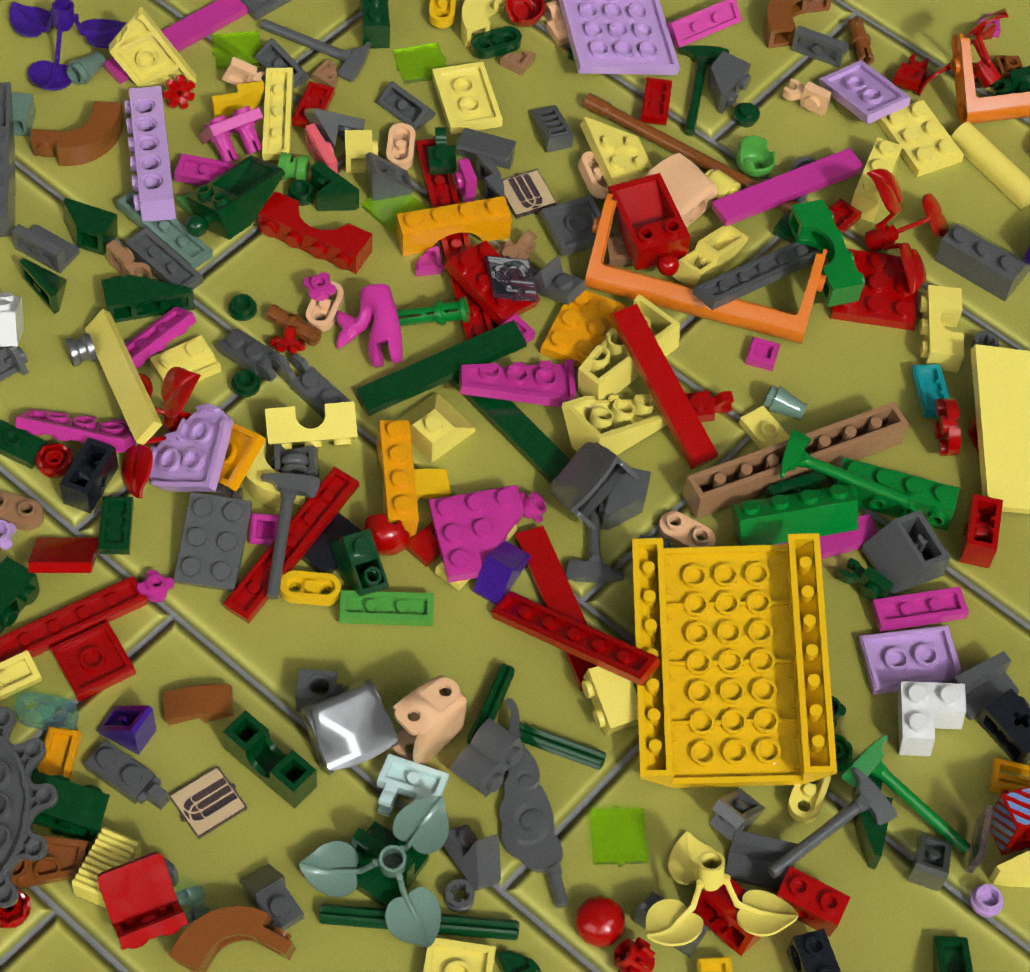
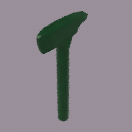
[679,45,729,136]

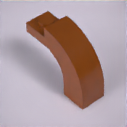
[763,0,832,48]
[31,101,124,166]
[168,906,296,972]

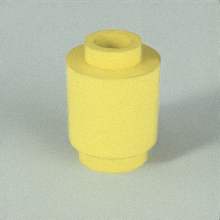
[705,169,741,200]

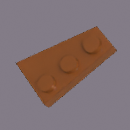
[12,835,89,889]

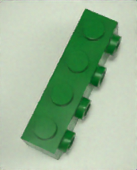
[835,457,960,531]
[732,484,858,546]

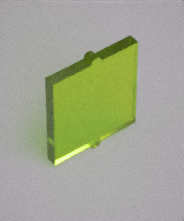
[212,31,263,70]
[394,42,447,85]
[362,194,427,235]
[590,806,648,867]

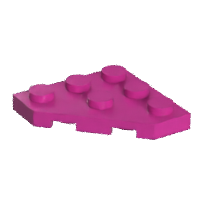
[428,485,524,583]

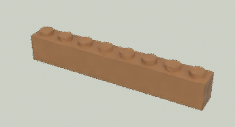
[683,402,909,519]

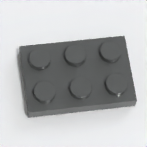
[173,492,252,592]

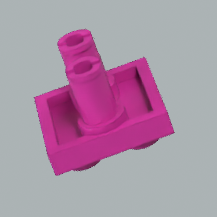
[199,106,263,162]

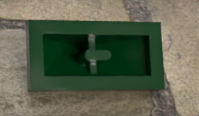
[19,258,67,314]

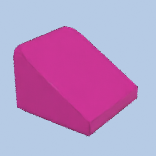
[249,513,279,545]

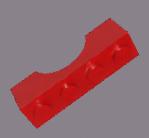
[258,191,372,274]

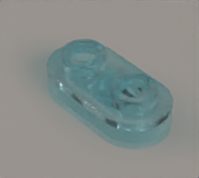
[14,692,79,731]

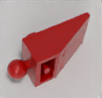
[608,173,691,276]

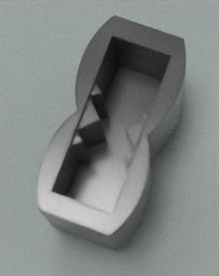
[450,718,525,797]

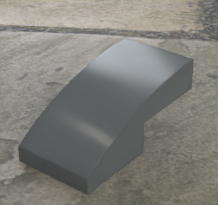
[476,155,505,199]

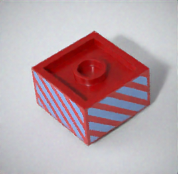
[986,786,1030,856]

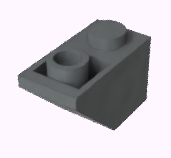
[707,51,751,114]
[598,467,651,530]

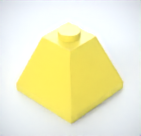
[397,392,476,463]

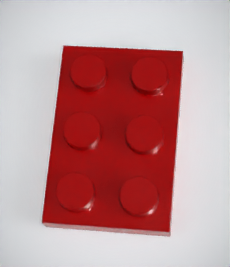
[444,240,540,326]

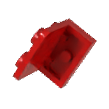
[97,852,188,950]

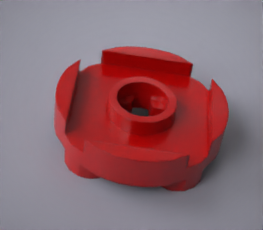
[934,398,961,456]

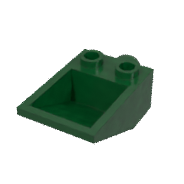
[186,155,285,240]

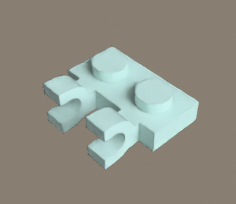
[377,753,449,817]

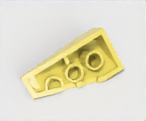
[562,394,667,455]

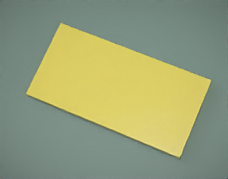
[970,344,1030,514]

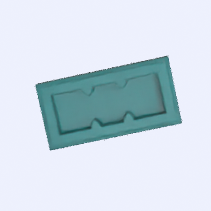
[910,363,950,418]

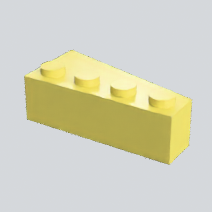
[578,294,680,400]

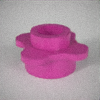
[303,272,336,301]
[519,492,547,523]
[137,570,174,602]

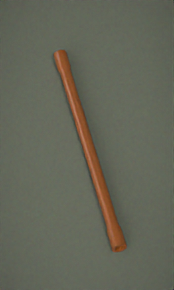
[583,93,800,212]

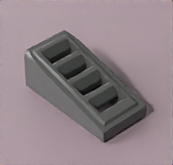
[530,105,573,152]

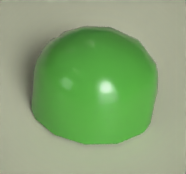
[735,135,775,177]

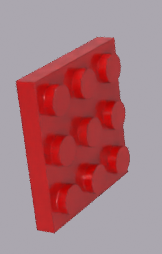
[830,249,918,331]

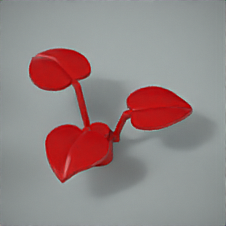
[917,8,1009,97]
[865,169,949,294]
[121,367,201,499]

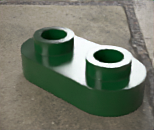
[471,26,522,59]

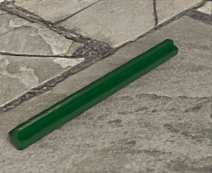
[319,904,519,940]

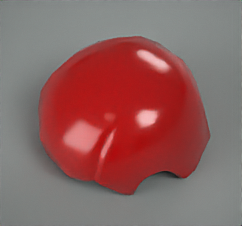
[505,0,545,27]
[363,514,410,556]
[575,895,625,948]

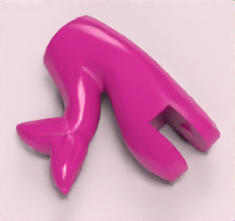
[336,284,403,368]

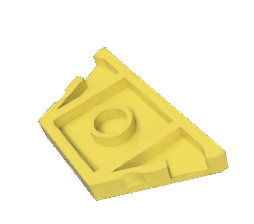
[109,7,197,87]
[580,117,653,186]

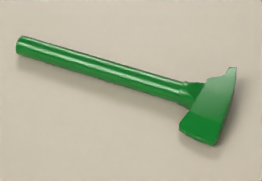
[780,430,910,506]
[841,734,971,854]

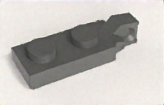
[84,740,169,810]

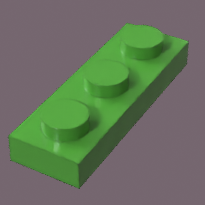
[339,590,434,626]

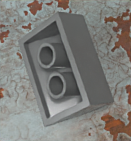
[935,223,1030,302]

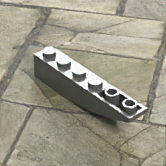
[0,82,16,237]

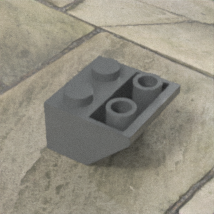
[861,510,951,596]

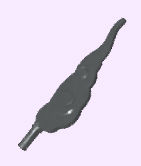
[499,698,569,908]

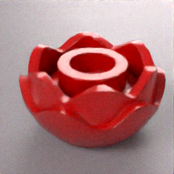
[36,443,74,478]
[0,889,31,929]

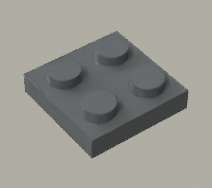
[540,195,614,257]

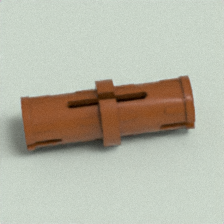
[847,17,874,65]
[266,304,322,346]

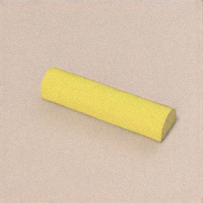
[951,122,1030,210]

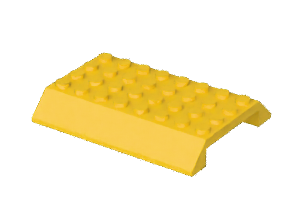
[632,533,837,788]

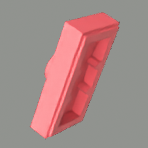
[305,123,338,174]

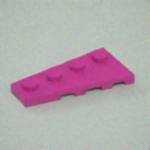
[459,359,576,408]
[16,409,137,453]

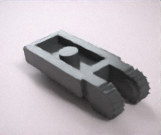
[216,328,290,382]
[276,354,351,419]

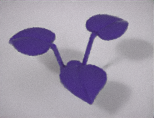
[10,0,126,91]

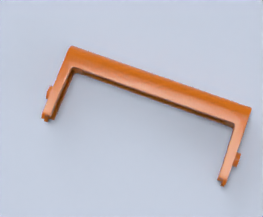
[950,33,1030,124]
[585,194,827,344]

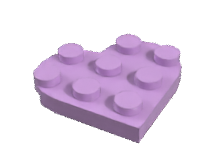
[149,404,233,492]

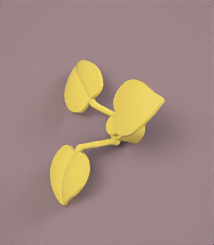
[645,831,798,946]

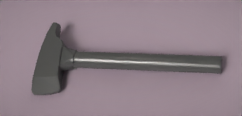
[260,19,371,82]
[261,473,320,599]
[566,505,625,583]
[767,767,897,879]

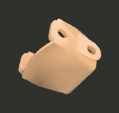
[644,153,718,228]
[393,675,467,765]

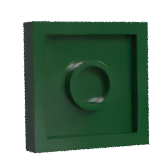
[352,821,429,908]

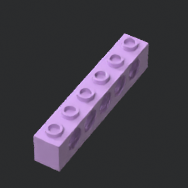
[124,86,176,222]

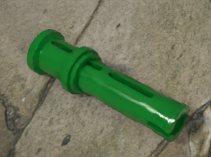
[397,297,470,327]

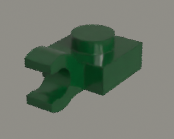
[993,66,1030,96]
[428,127,457,175]
[837,558,894,601]

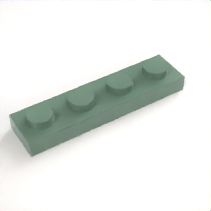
[117,191,213,269]

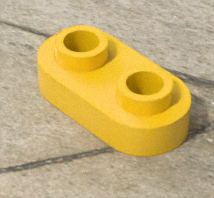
[429,0,456,28]
[280,570,341,606]

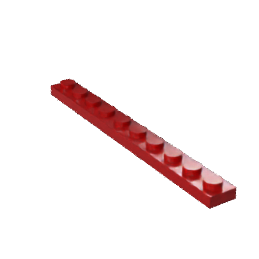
[415,139,493,341]

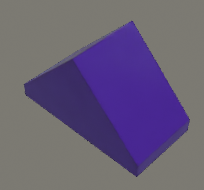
[473,541,531,605]
[96,705,156,755]

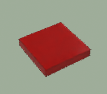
[28,537,99,573]
[50,621,136,702]

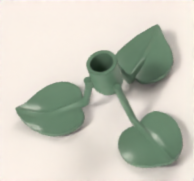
[299,796,449,948]

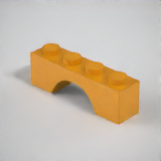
[396,196,512,256]
[376,420,419,540]

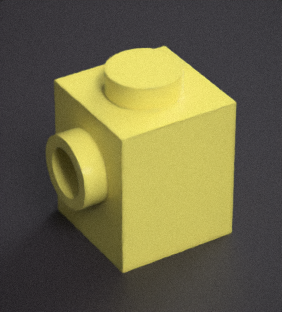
[344,130,378,173]

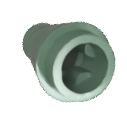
[67,51,106,85]
[762,385,808,420]

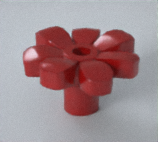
[162,75,195,110]
[269,325,306,354]

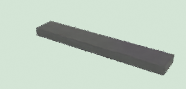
[693,242,822,310]

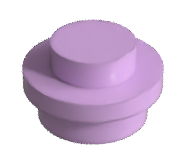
[970,884,1004,917]

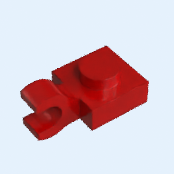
[686,390,734,422]

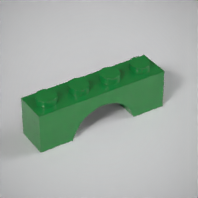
[788,199,865,307]

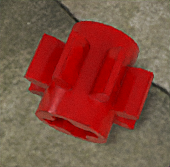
[613,937,655,972]

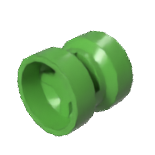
[278,152,309,181]

